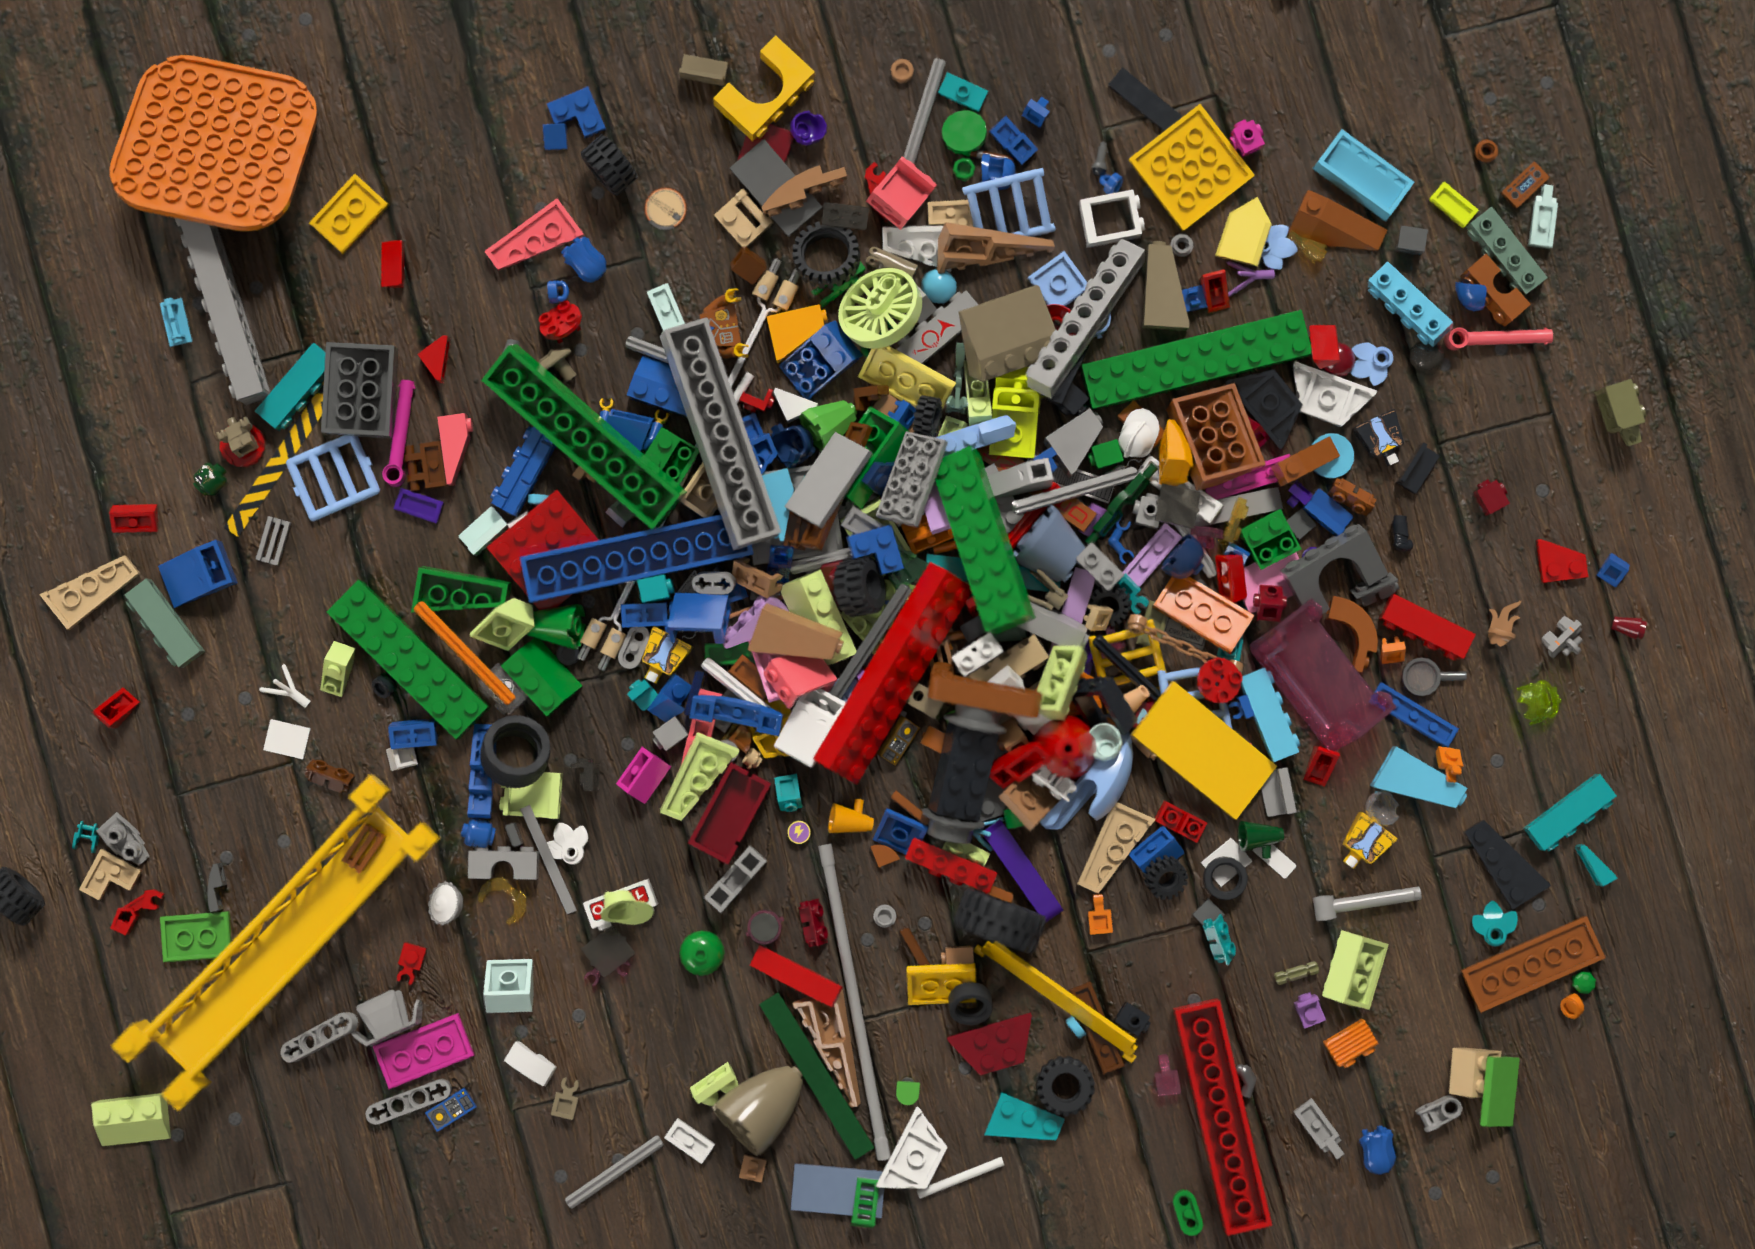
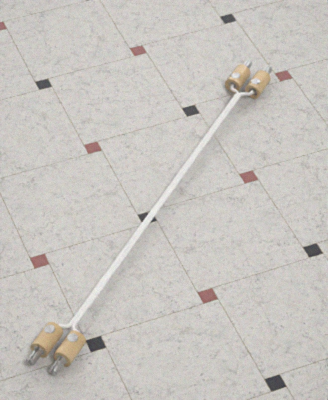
[578,258,799,671]

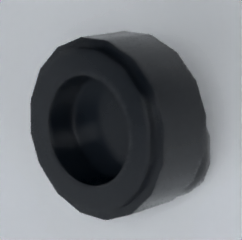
[372,673,397,698]

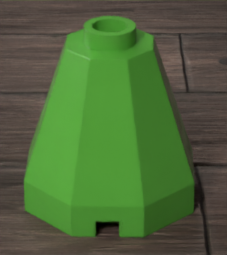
[799,400,857,452]

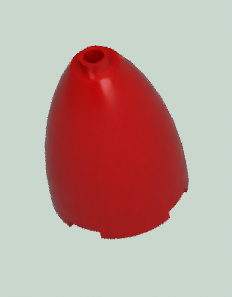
[1030,715,1096,781]

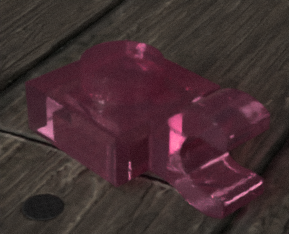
[1154,1054,1181,1097]

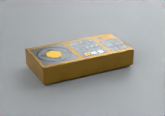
[877,715,920,766]

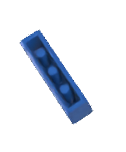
[490,426,556,517]

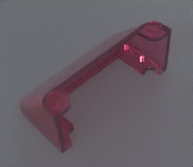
[1250,598,1397,751]

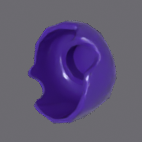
[791,111,827,146]

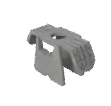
[351,990,423,1046]

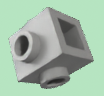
[1132,493,1167,529]

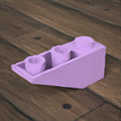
[723,595,789,649]

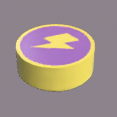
[788,821,811,844]

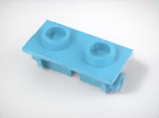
[160,298,192,347]

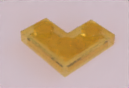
[1219,497,1249,546]

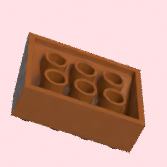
[1166,383,1266,491]

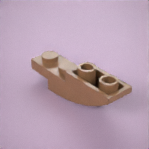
[762,165,847,216]

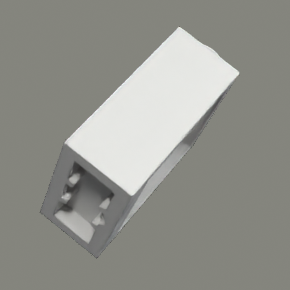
[1079,190,1145,248]
[952,633,1003,677]

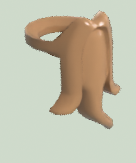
[1488,601,1521,647]

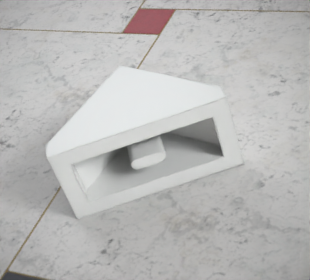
[774,388,818,423]

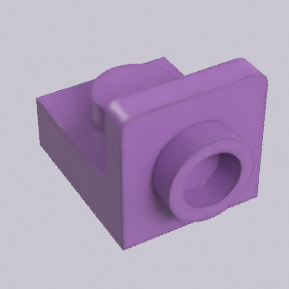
[1294,992,1326,1028]

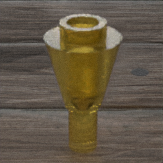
[1287,231,1327,264]

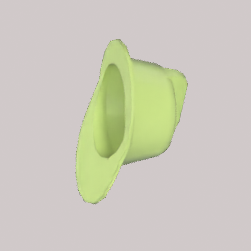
[600,890,654,925]

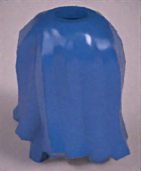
[561,237,606,283]
[1359,1125,1396,1174]

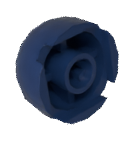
[1161,533,1204,579]

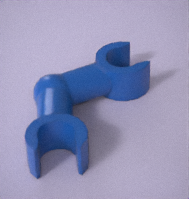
[1108,519,1134,565]

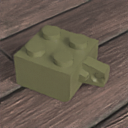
[1595,379,1646,446]

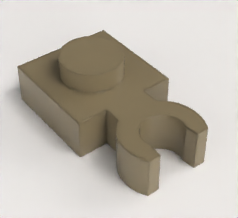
[551,1077,579,1120]

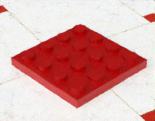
[487,489,599,610]

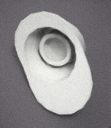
[1118,409,1160,458]

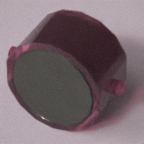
[745,909,784,944]

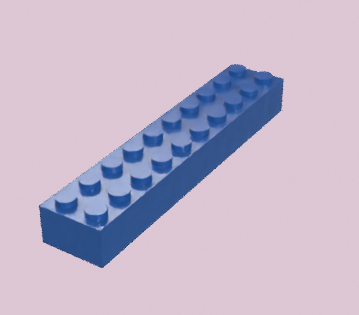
[520,515,754,603]

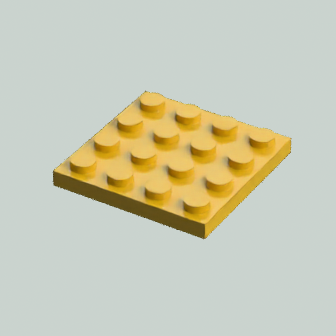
[1128,104,1255,231]

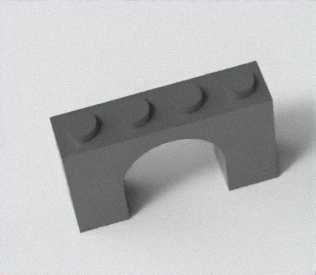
[1280,524,1389,621]

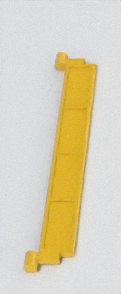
[973,941,1138,1063]

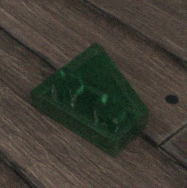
[873,544,930,590]

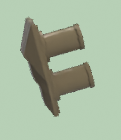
[538,346,576,382]

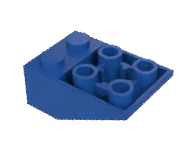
[779,320,863,400]
[158,540,238,608]

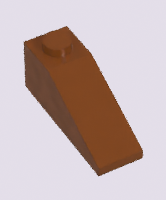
[1271,436,1340,486]

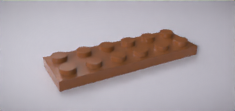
[1460,916,1605,1013]

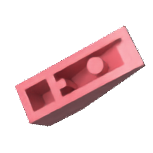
[437,413,473,486]

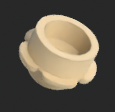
[742,748,763,769]

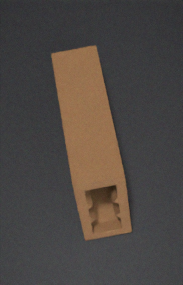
[748,603,844,659]

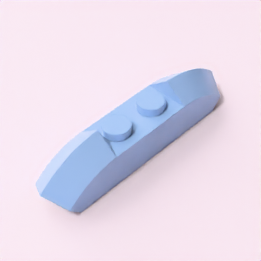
[935,415,1016,457]

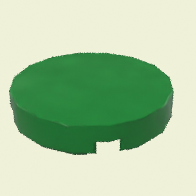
[942,110,987,155]

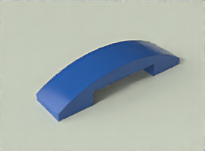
[690,695,783,736]

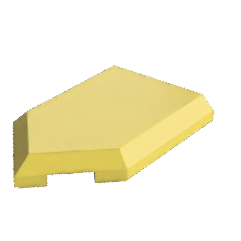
[1215,197,1272,267]

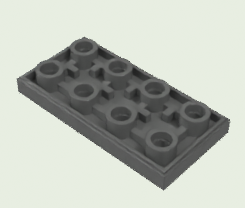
[730,139,822,237]

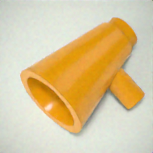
[828,799,874,833]

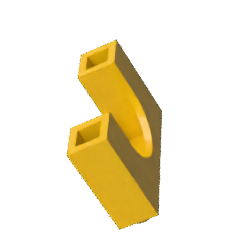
[713,35,815,141]

